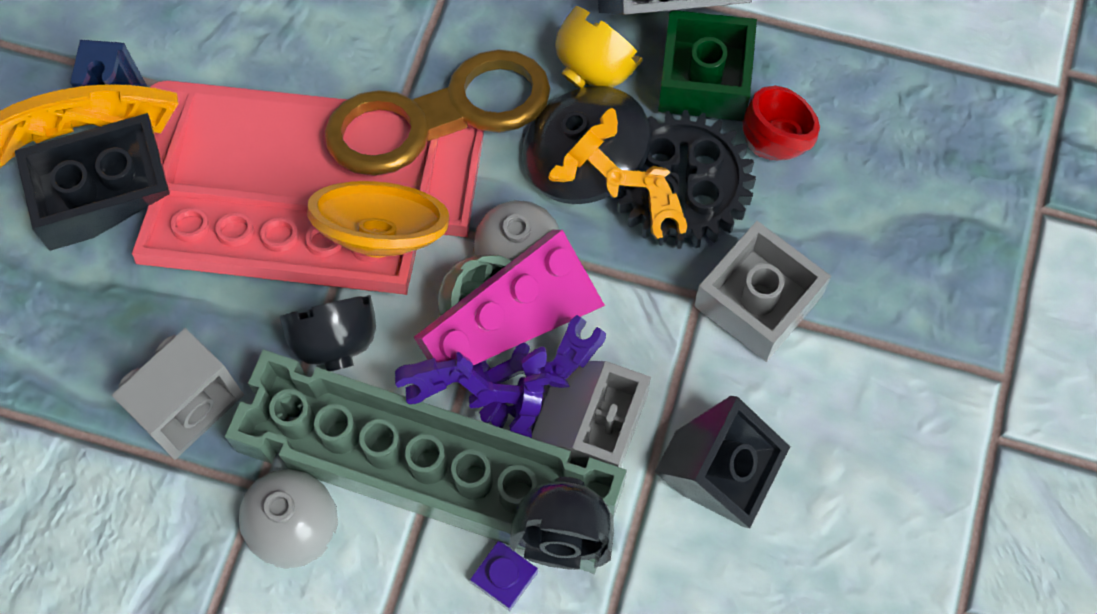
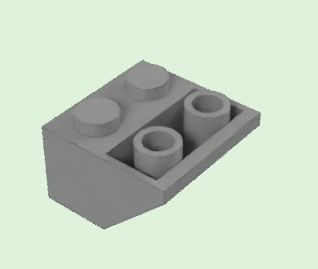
[532,361,651,468]

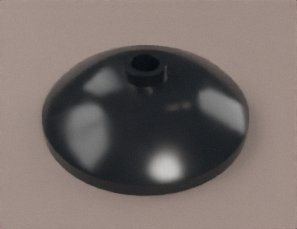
[522,86,651,204]

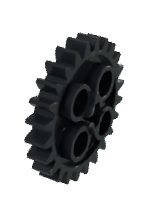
[612,110,756,249]

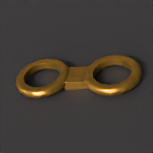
[325,49,551,176]

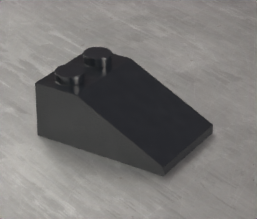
[15,113,170,251]

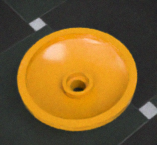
[307,181,449,258]

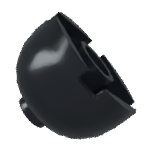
[279,295,376,372]
[510,477,614,570]

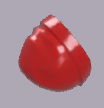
[742,85,820,161]

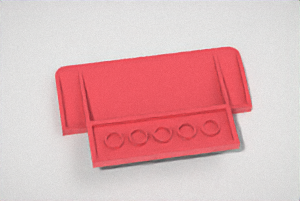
[132,81,484,295]

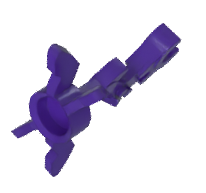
[473,315,606,428]
[395,346,551,438]

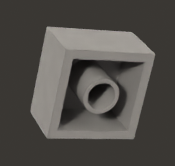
[694,221,831,362]
[111,328,244,460]

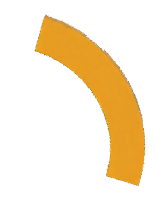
[0,84,179,168]

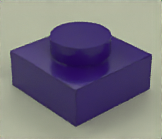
[470,541,538,611]

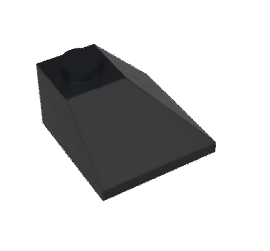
[654,396,791,529]

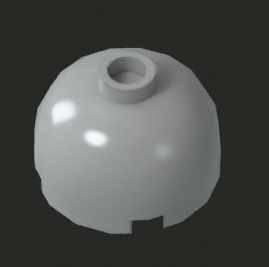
[473,200,559,261]
[239,469,338,569]

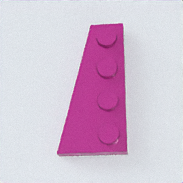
[414,229,605,365]

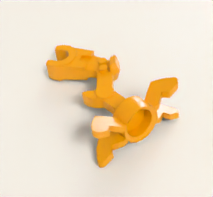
[548,108,687,239]

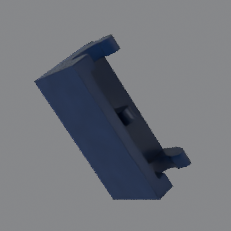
[70,40,148,87]

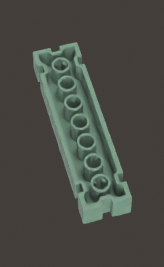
[225,349,627,574]

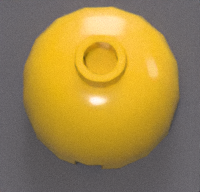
[555,6,643,88]

